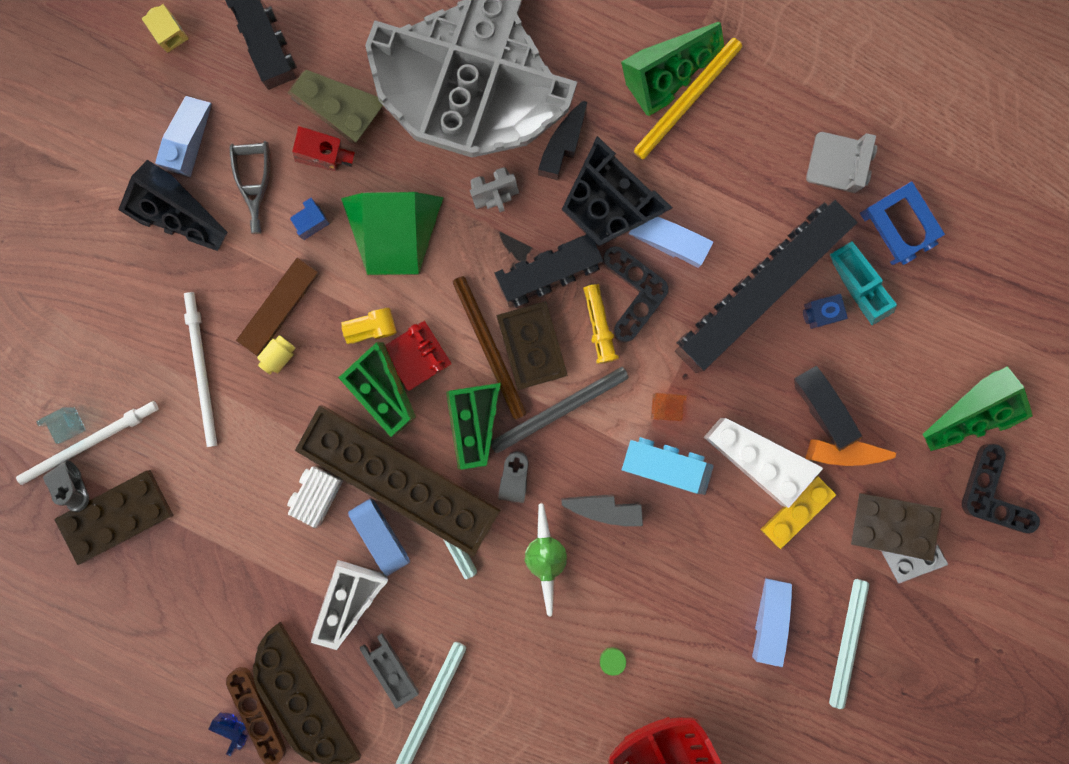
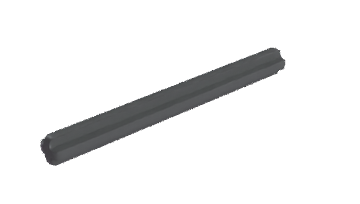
[491,367,629,453]

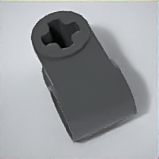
[498,451,528,503]
[43,460,89,512]

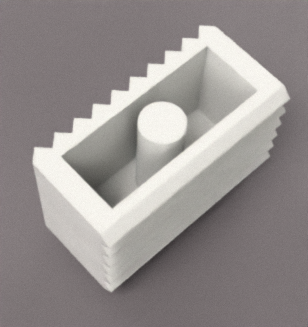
[287,466,343,528]

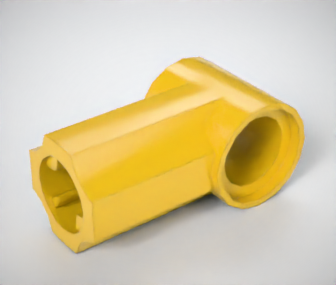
[341,308,397,344]

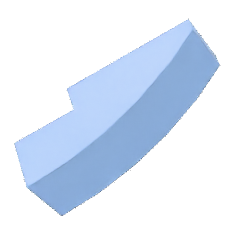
[629,217,713,268]
[752,578,792,667]

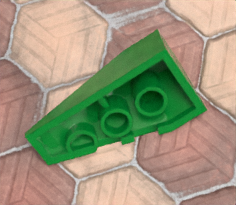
[922,366,1033,451]

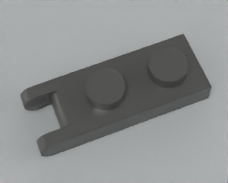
[359,633,419,709]

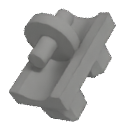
[470,167,519,212]

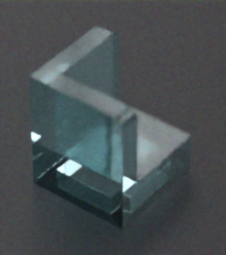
[36,407,86,444]

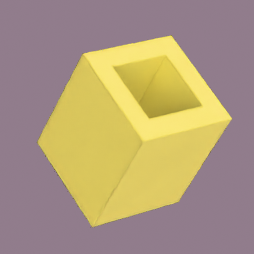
[142,4,188,53]

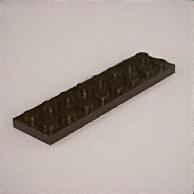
[295,405,501,557]

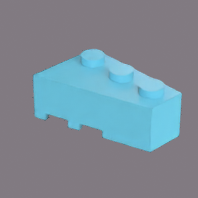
[622,437,714,495]

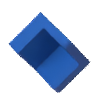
[290,198,330,240]

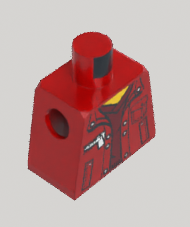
[292,126,355,171]

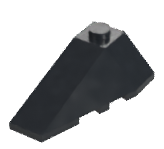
[118,159,228,251]

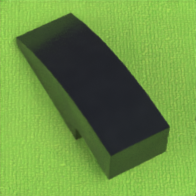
[538,101,588,180]
[794,366,862,451]

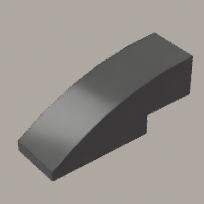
[561,494,643,526]

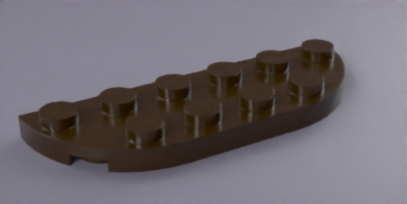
[253,622,362,764]

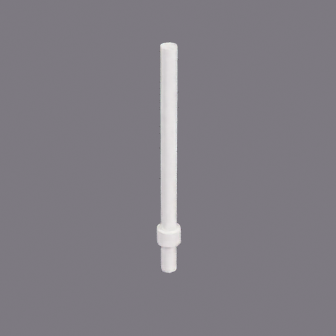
[184,292,217,447]
[16,401,159,485]

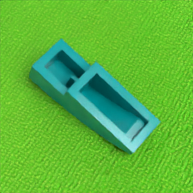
[830,241,897,326]

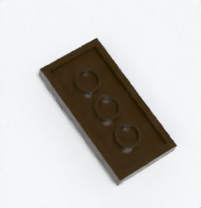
[54,470,174,565]

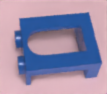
[860,181,945,265]

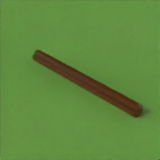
[452,276,526,420]

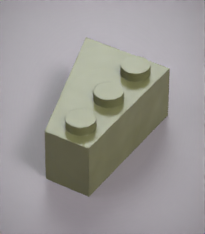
[288,70,383,143]

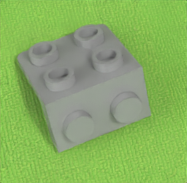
[806,132,877,193]

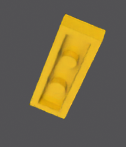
[760,476,836,549]

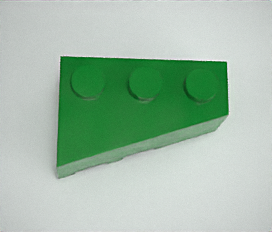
[338,342,416,437]
[446,383,501,470]

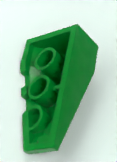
[621,22,725,116]

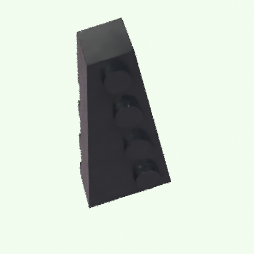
[494,234,603,309]

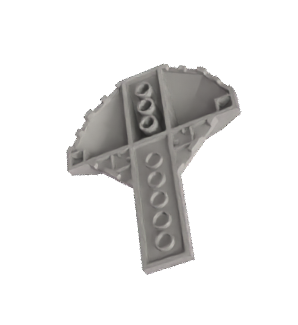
[365,0,577,158]

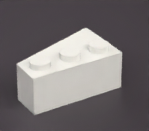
[311,560,388,650]

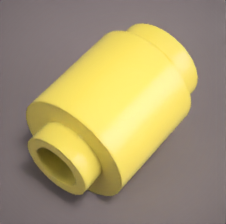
[257,335,295,375]

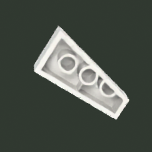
[704,418,823,508]

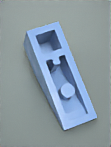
[155,96,212,177]

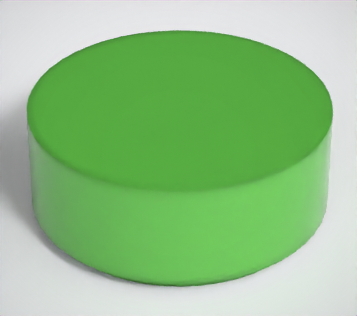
[599,647,626,676]

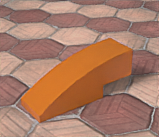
[805,439,896,466]

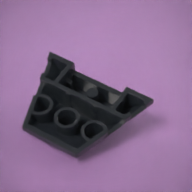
[562,136,673,246]

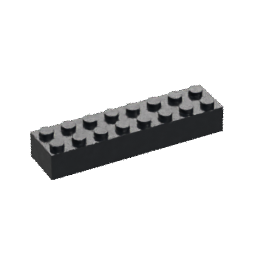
[674,200,858,373]

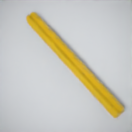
[634,38,743,159]

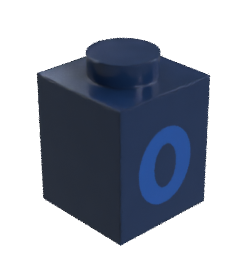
[803,294,848,329]

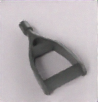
[230,141,270,234]

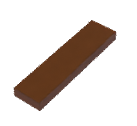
[236,258,320,356]

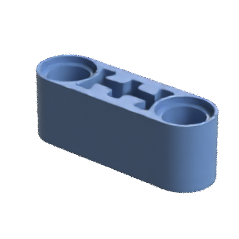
[348,498,410,576]

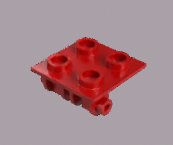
[385,320,452,391]

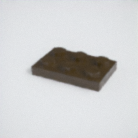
[496,301,568,390]
[851,493,943,561]

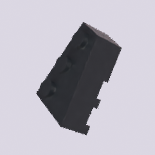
[225,0,297,90]

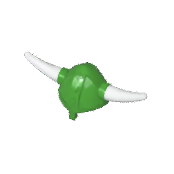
[525,503,567,617]

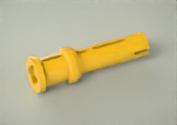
[583,284,619,364]

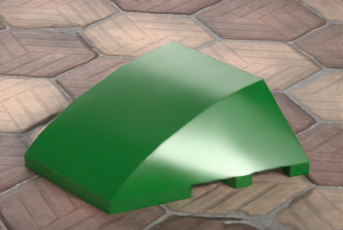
[341,192,444,275]

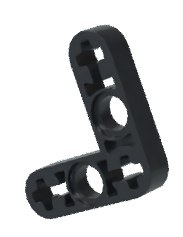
[603,246,668,343]
[962,444,1040,534]

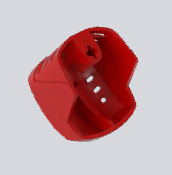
[607,717,722,764]

